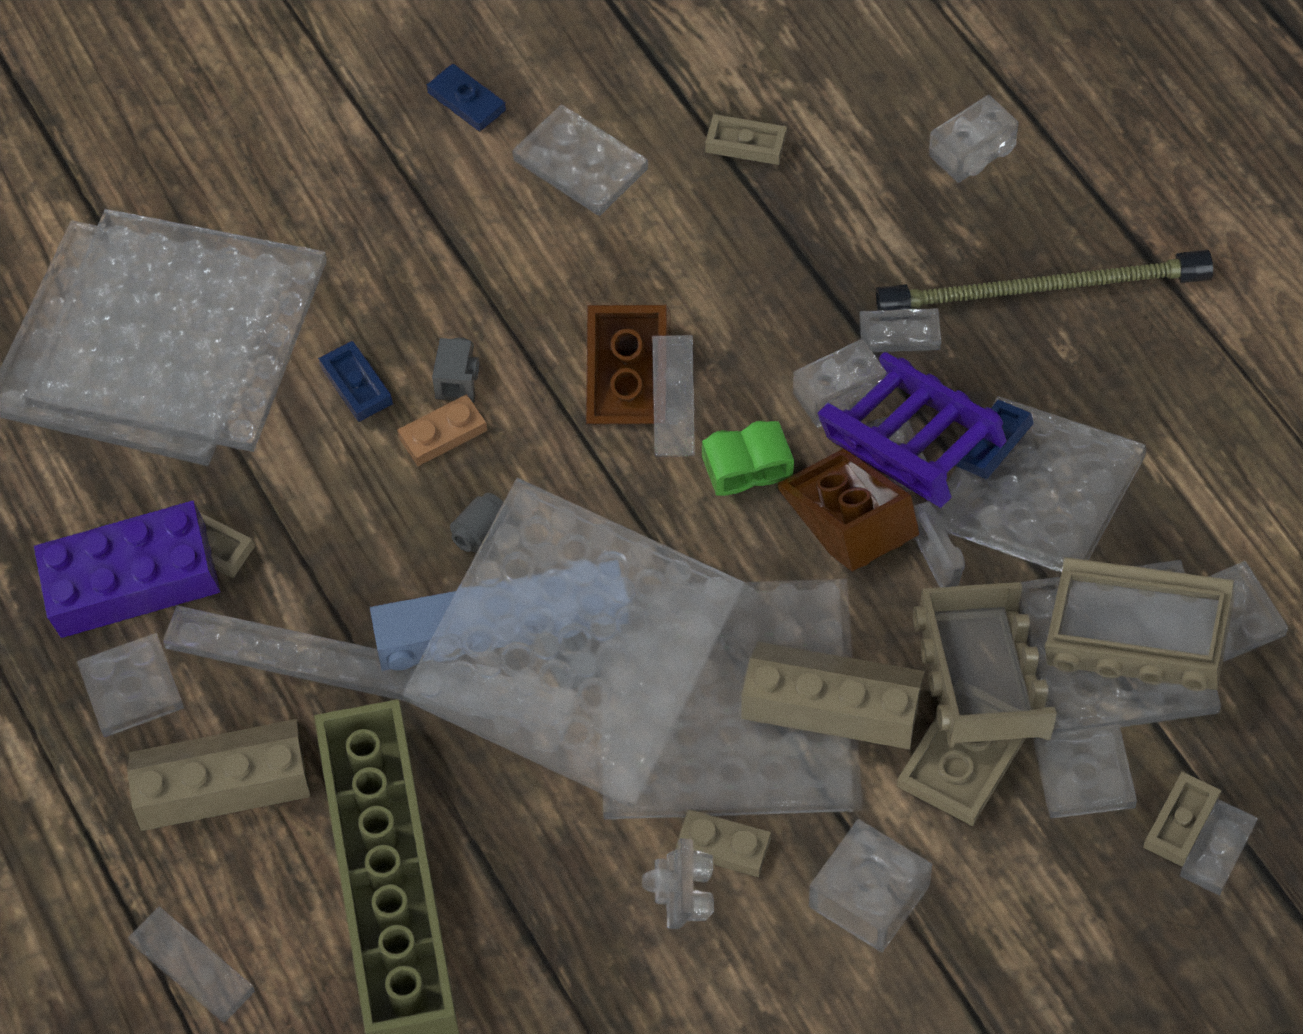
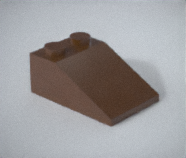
[586,305,671,424]
[777,448,920,572]

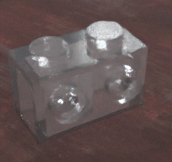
[929,94,1019,183]
[793,339,887,428]

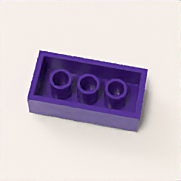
[34,501,220,638]

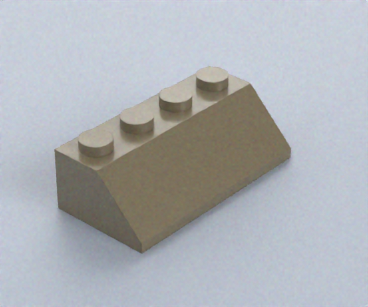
[741,641,925,749]
[127,719,311,831]

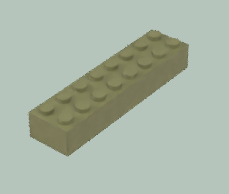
[314,699,459,1034]

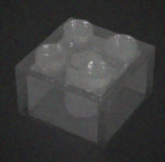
[809,819,933,953]

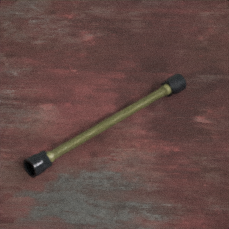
[876,249,1213,318]

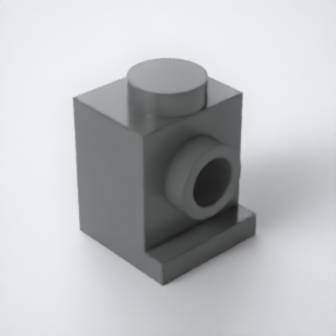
[432,338,480,403]

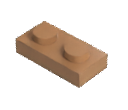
[397,394,487,466]

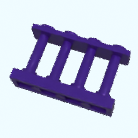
[817,352,1007,508]

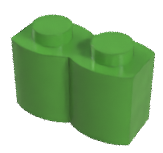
[702,421,794,496]

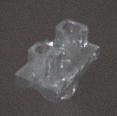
[642,838,714,929]

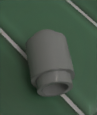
[450,493,509,553]

